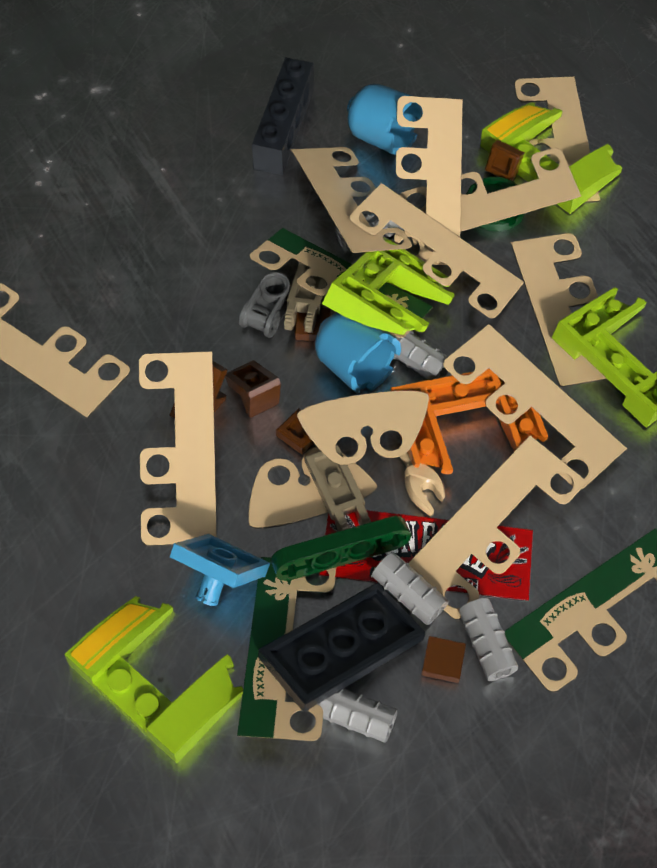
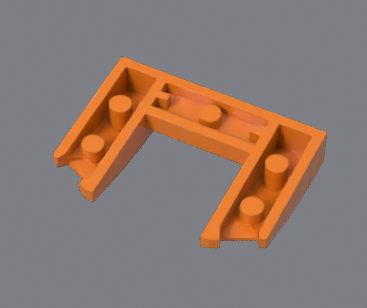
[390,369,548,475]

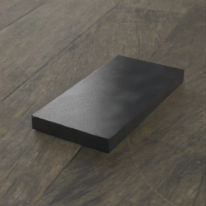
[258,582,426,712]

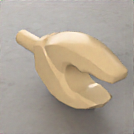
[400,452,445,516]

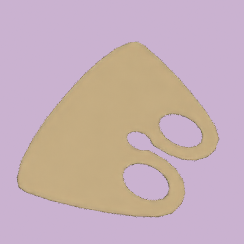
[297,391,429,465]
[249,447,377,528]

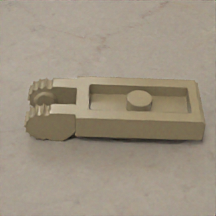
[284,262,327,333]
[305,445,371,532]

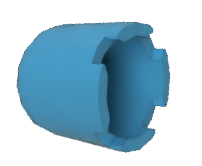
[347,83,423,155]
[315,312,401,394]

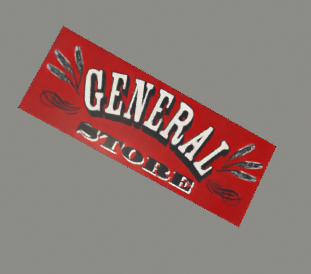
[319,510,533,601]

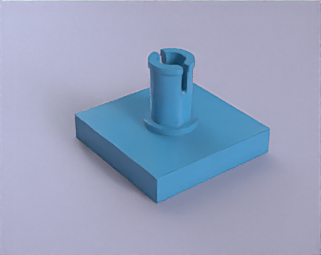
[170,534,270,606]

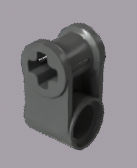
[239,272,290,338]

